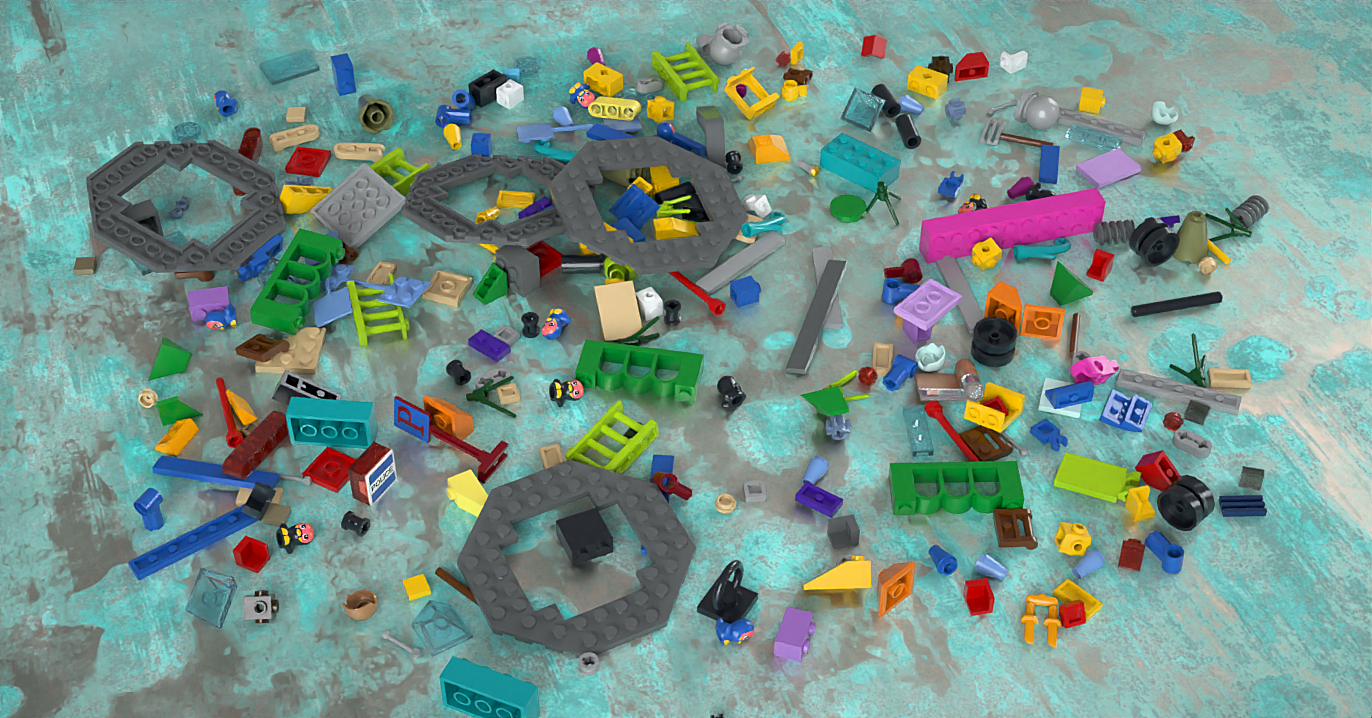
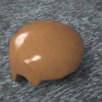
[342,589,378,621]

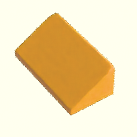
[226,389,258,426]
[155,418,199,456]

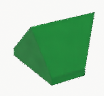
[1050,261,1093,306]
[473,263,508,305]
[148,337,192,381]
[800,386,849,417]
[155,396,203,426]

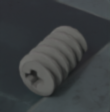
[1230,195,1269,228]
[1093,220,1135,245]

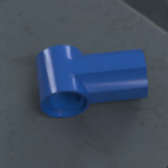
[435,105,471,128]
[882,278,920,304]
[883,354,918,392]
[133,488,164,531]
[1144,530,1184,574]

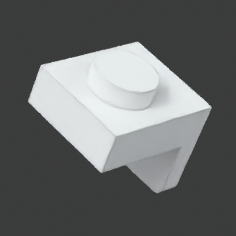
[1000,50,1028,74]
[742,194,772,219]

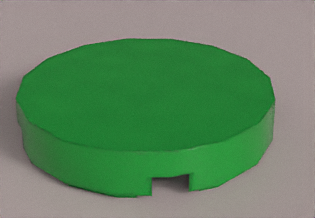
[830,194,867,223]

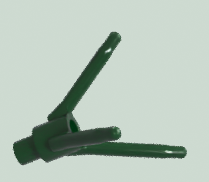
[866,181,902,225]
[1205,208,1252,242]
[619,316,660,346]
[1169,333,1207,388]
[466,376,516,418]

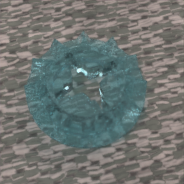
[513,56,541,76]
[172,122,201,142]

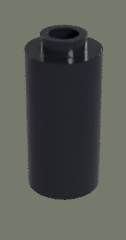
[871,84,901,118]
[895,114,921,149]
[655,181,697,206]
[562,254,604,274]

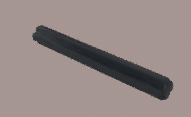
[1130,291,1223,317]

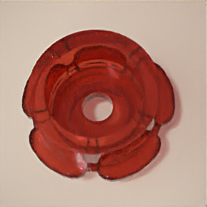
[775,51,791,66]
[858,366,878,386]
[1163,412,1184,431]

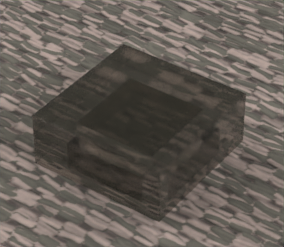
[1183,400,1211,425]
[1238,466,1264,490]

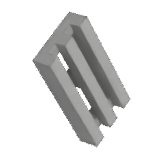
[980,117,1005,146]

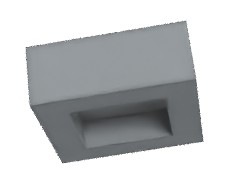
[492,325,521,347]
[743,480,767,503]

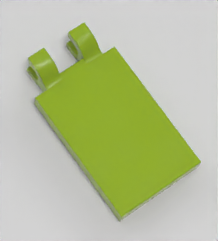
[1053,452,1141,503]

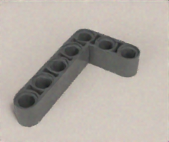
[696,106,726,169]

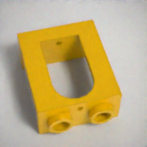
[724,66,780,120]
[964,382,1026,433]

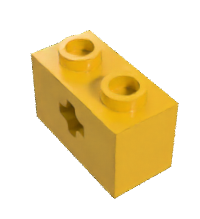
[583,62,623,97]
[907,65,948,100]

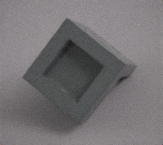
[827,515,860,549]

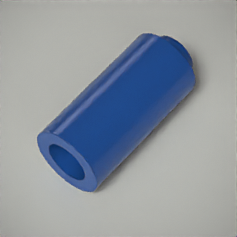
[452,90,476,111]

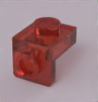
[1173,129,1195,153]
[1118,538,1145,572]

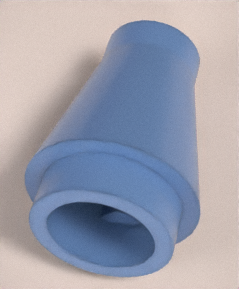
[898,95,924,115]
[553,106,575,131]
[801,456,829,485]
[1072,549,1105,579]
[974,553,1009,581]

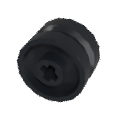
[1129,218,1180,266]
[971,317,1017,367]
[1157,475,1215,531]

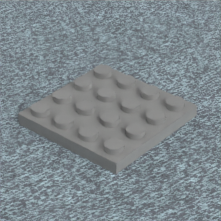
[310,163,406,250]

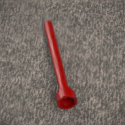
[668,271,726,316]
[216,377,244,448]
[924,400,980,462]

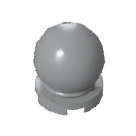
[709,22,749,65]
[1014,89,1060,130]

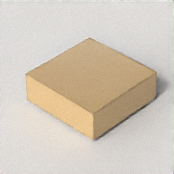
[286,107,306,123]
[496,383,521,406]

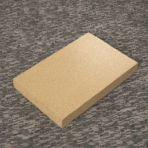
[594,280,644,343]

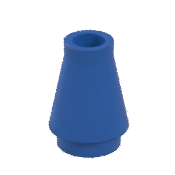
[928,545,957,575]

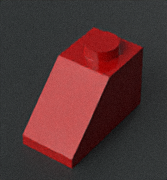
[954,52,989,82]
[1135,450,1181,492]

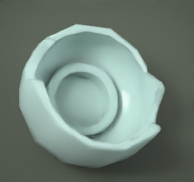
[1151,101,1178,125]
[915,342,946,372]

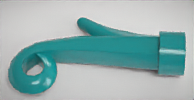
[534,140,578,162]
[741,212,786,238]
[1013,237,1071,260]

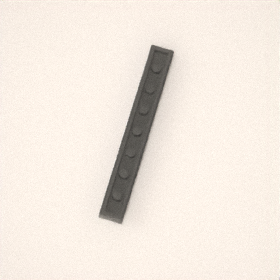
[786,260,847,374]

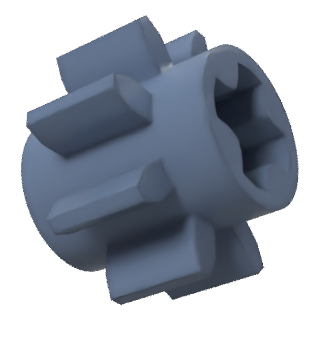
[945,98,966,121]
[826,414,851,440]

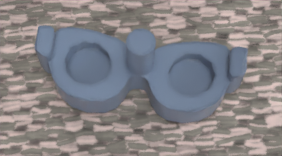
[285,175,313,186]
[170,196,189,217]

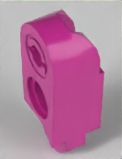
[1069,356,1119,385]

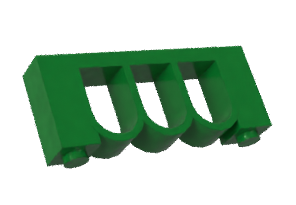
[250,228,345,335]
[575,340,704,402]
[888,461,1024,516]

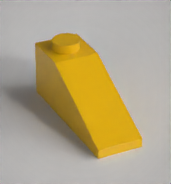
[648,166,679,195]
[279,185,332,215]
[653,217,698,240]
[802,556,871,590]

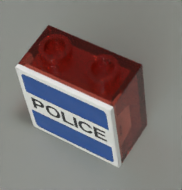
[348,442,397,507]

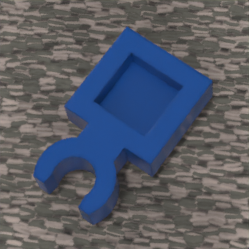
[938,171,964,198]
[238,253,270,282]
[1030,419,1068,452]

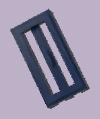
[1218,495,1267,517]

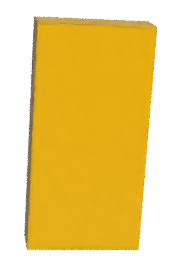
[496,190,536,209]
[1053,578,1103,620]

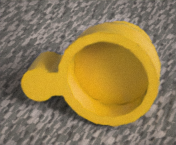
[780,80,807,101]

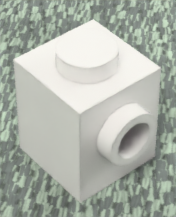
[496,79,524,109]
[635,287,663,321]

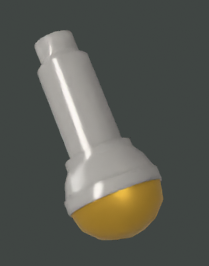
[797,160,820,177]

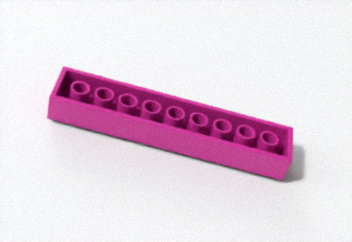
[919,188,1106,264]

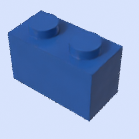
[331,53,356,96]

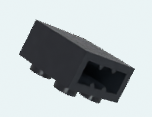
[556,508,613,566]

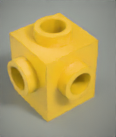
[647,96,674,123]
[1152,132,1182,164]
[971,238,1002,271]
[1054,522,1091,556]

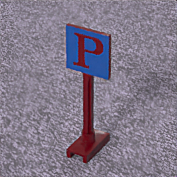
[394,396,509,484]

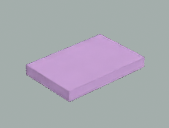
[1076,148,1141,189]
[894,278,962,331]

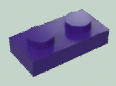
[518,196,553,219]
[468,329,511,362]
[795,482,843,518]

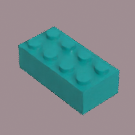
[820,133,901,193]
[285,397,378,449]
[439,656,540,718]

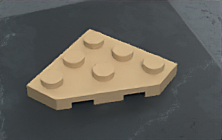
[255,327,327,375]

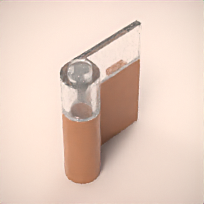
[914,358,984,401]

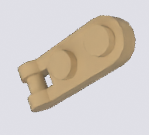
[269,124,319,152]
[334,142,385,162]

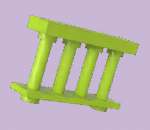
[652,42,719,102]
[369,147,430,196]
[346,274,410,347]
[565,400,660,474]

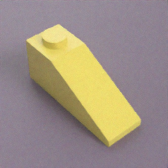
[446,469,488,517]

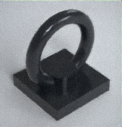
[697,560,758,624]

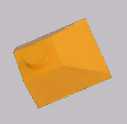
[748,134,791,164]

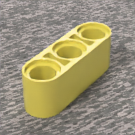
[588,96,641,121]

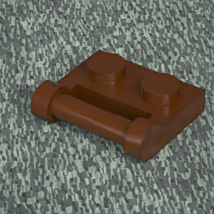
[235,334,290,362]
[959,425,1013,462]
[993,508,1038,550]

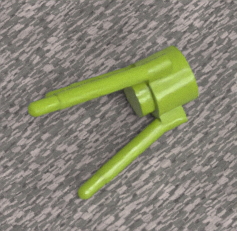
[657,195,698,224]
[822,369,870,401]

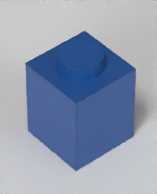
[471,133,492,158]
[730,276,761,308]

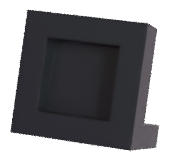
[241,482,276,521]

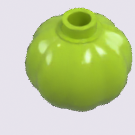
[604,256,638,282]

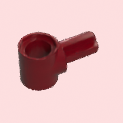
[884,258,923,284]
[652,471,692,500]

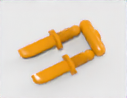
[1021,594,1061,647]

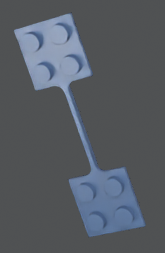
[516,115,642,143]
[305,230,353,328]
[303,263,431,308]

